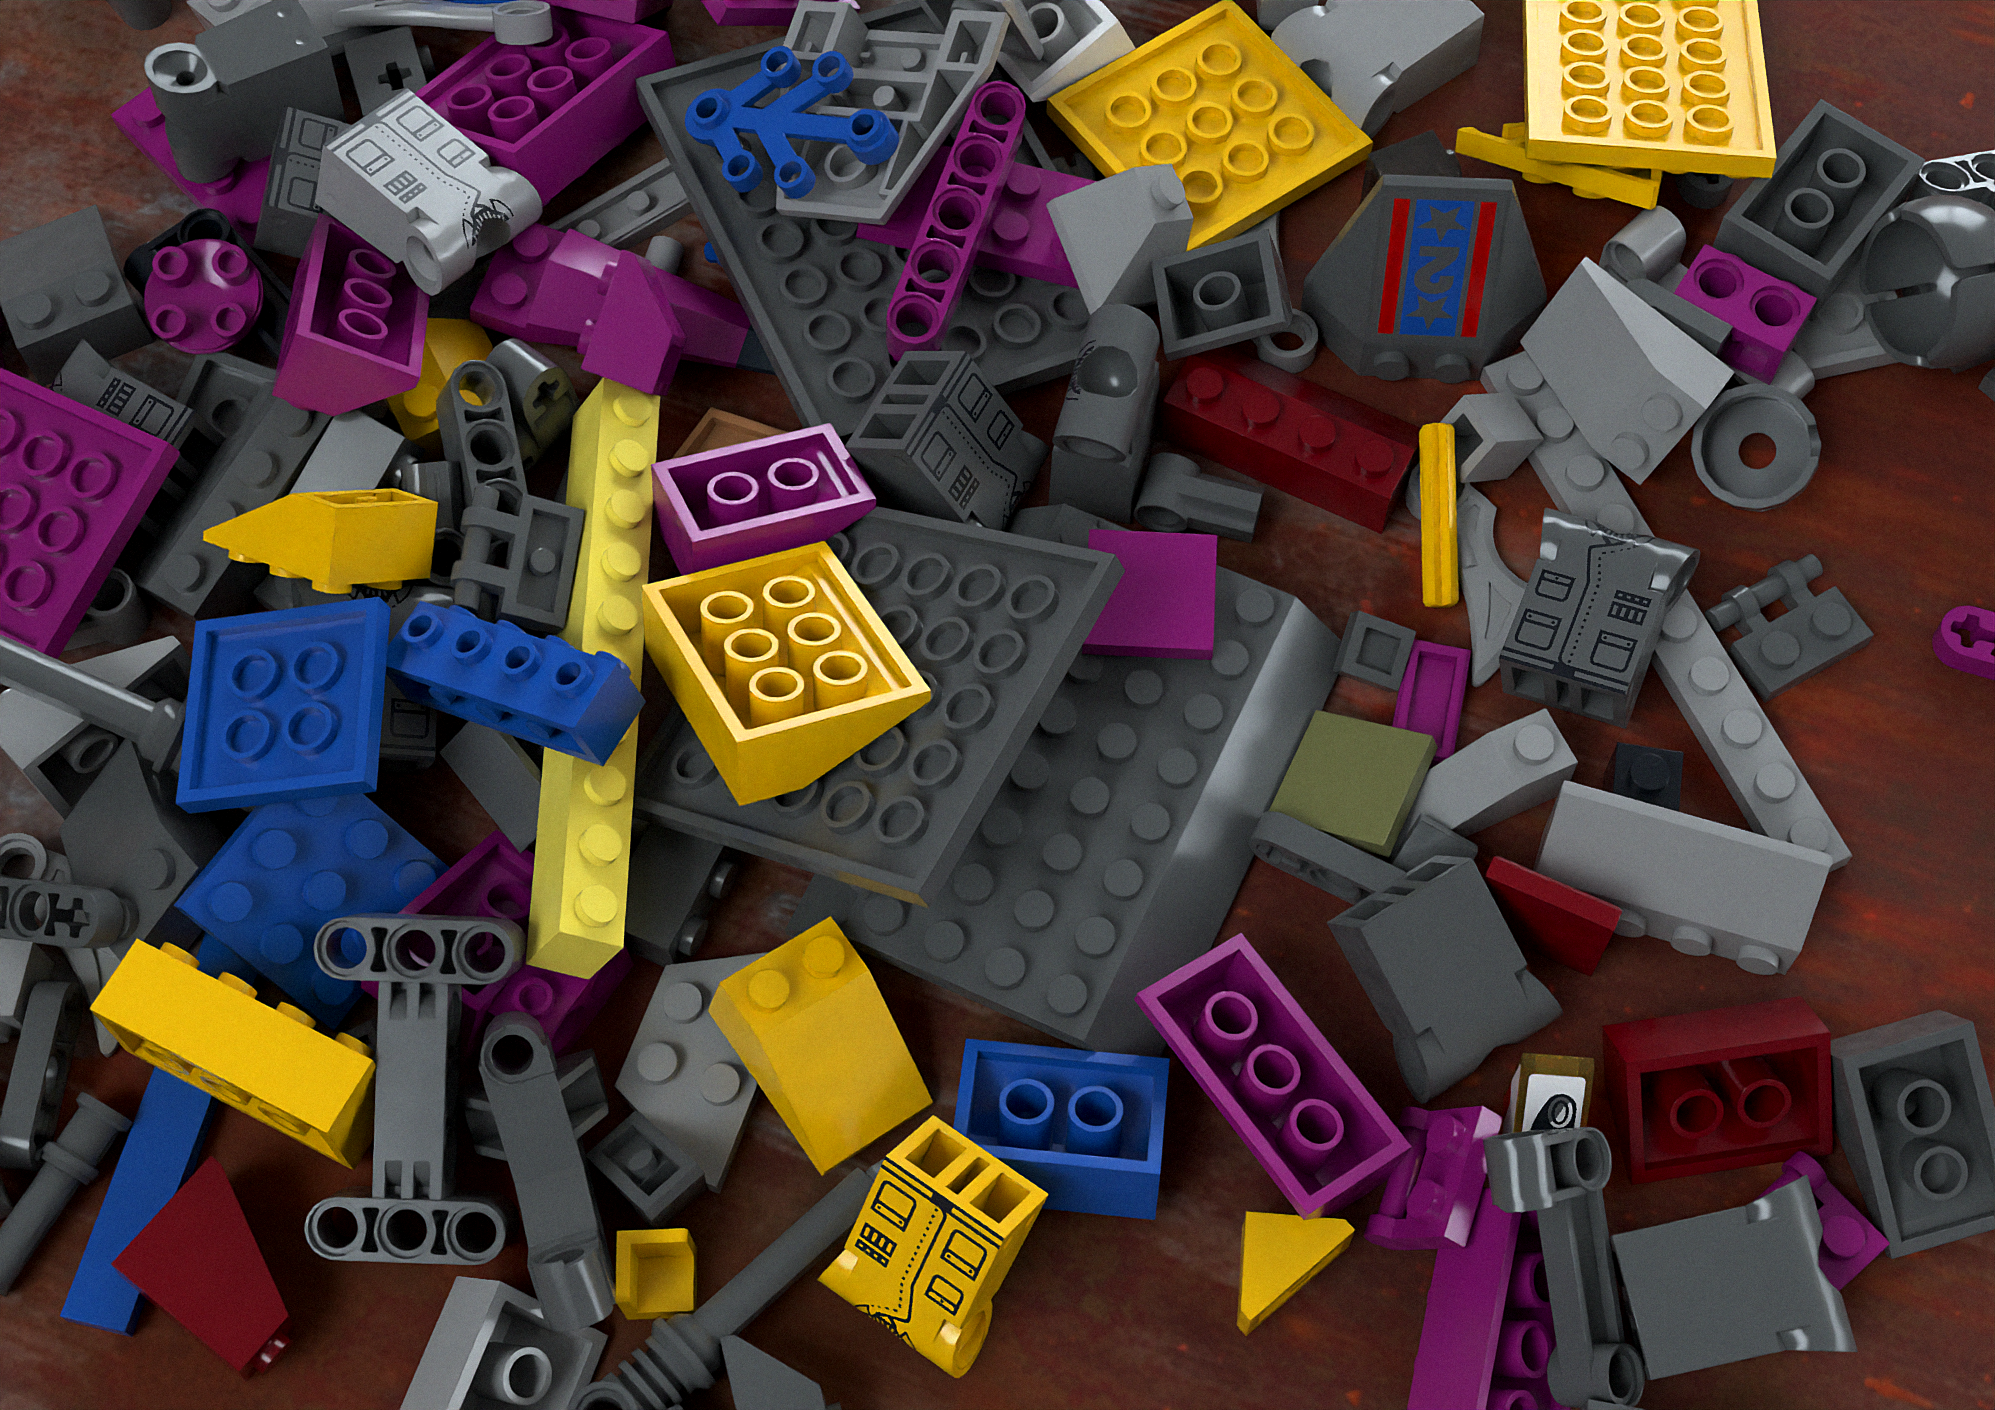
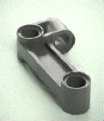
[1483,1127,1645,1408]

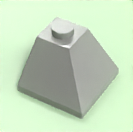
[1046,163,1194,315]

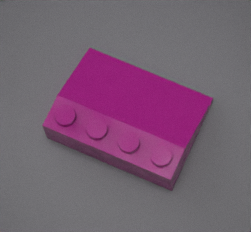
[414,4,676,207]

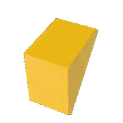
[1237,1211,1355,1336]

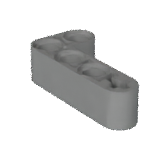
[1598,205,1815,400]

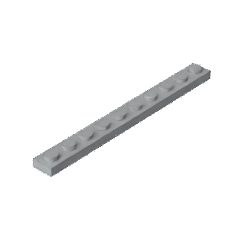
[1480,350,1852,873]

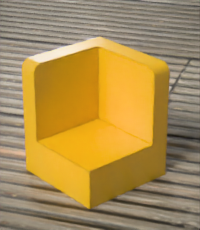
[616,1228,697,1320]

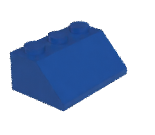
[953,1038,1170,1220]

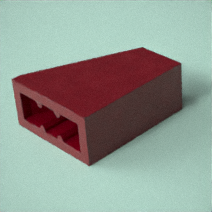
[111,1156,295,1382]

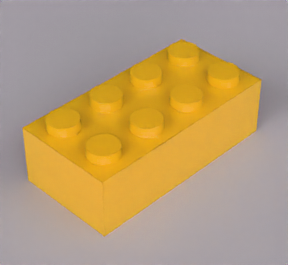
[89,939,376,1170]

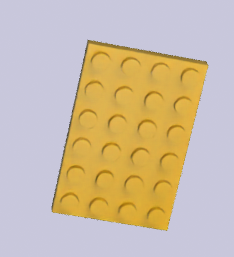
[1522,0,1777,179]

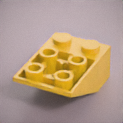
[203,488,438,594]

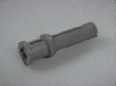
[0,1092,133,1297]

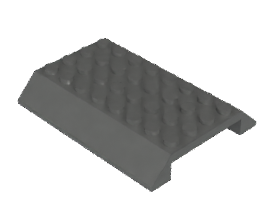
[785,503,1342,1058]

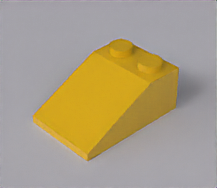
[708,916,933,1176]

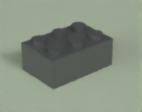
[1712,99,1925,321]

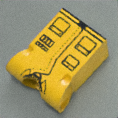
[817,1115,1049,1378]

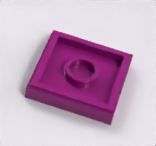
[1082,529,1217,660]

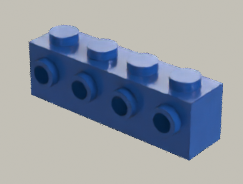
[386,601,646,766]

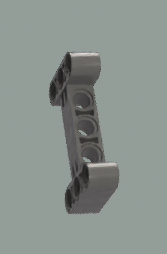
[304,913,527,1265]

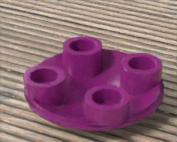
[144,239,264,355]

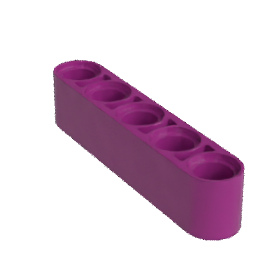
[886,81,1026,362]

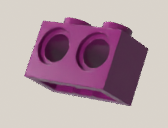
[1674,244,1817,385]
[488,942,634,1059]

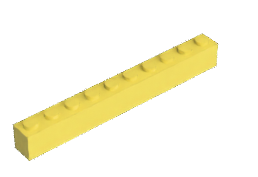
[525,377,660,980]

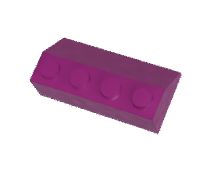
[271,213,430,417]
[1134,933,1412,1220]
[1407,1188,1570,1410]

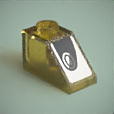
[1503,1053,1594,1134]

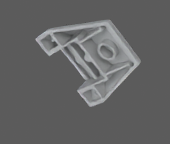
[776,0,1010,225]

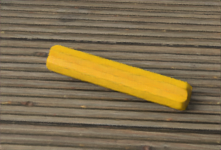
[1419,423,1459,608]

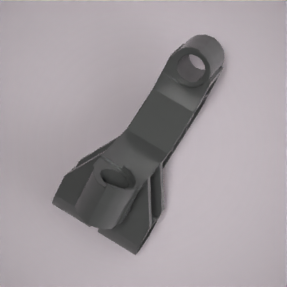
[459,1011,616,1333]

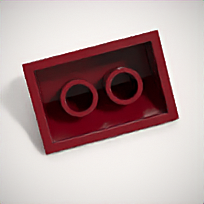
[1602,996,1833,1185]

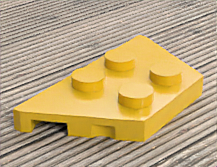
[1455,122,1664,210]

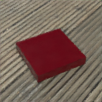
[1484,856,1623,977]

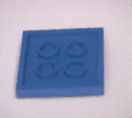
[176,597,391,814]
[173,793,450,1031]

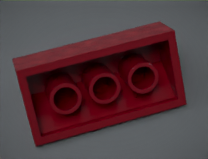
[1161,346,1421,535]

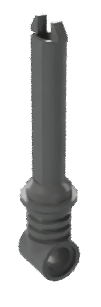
[0,634,256,812]
[568,1159,884,1410]

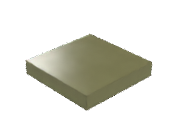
[1269,710,1438,857]

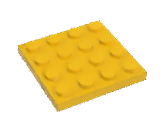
[1046,0,1373,252]

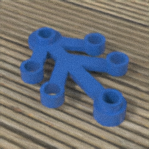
[685,46,899,199]

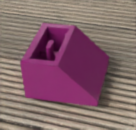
[577,249,687,396]

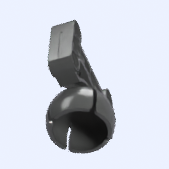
[1859,150,1995,369]

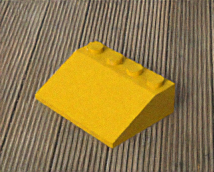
[641,541,931,806]

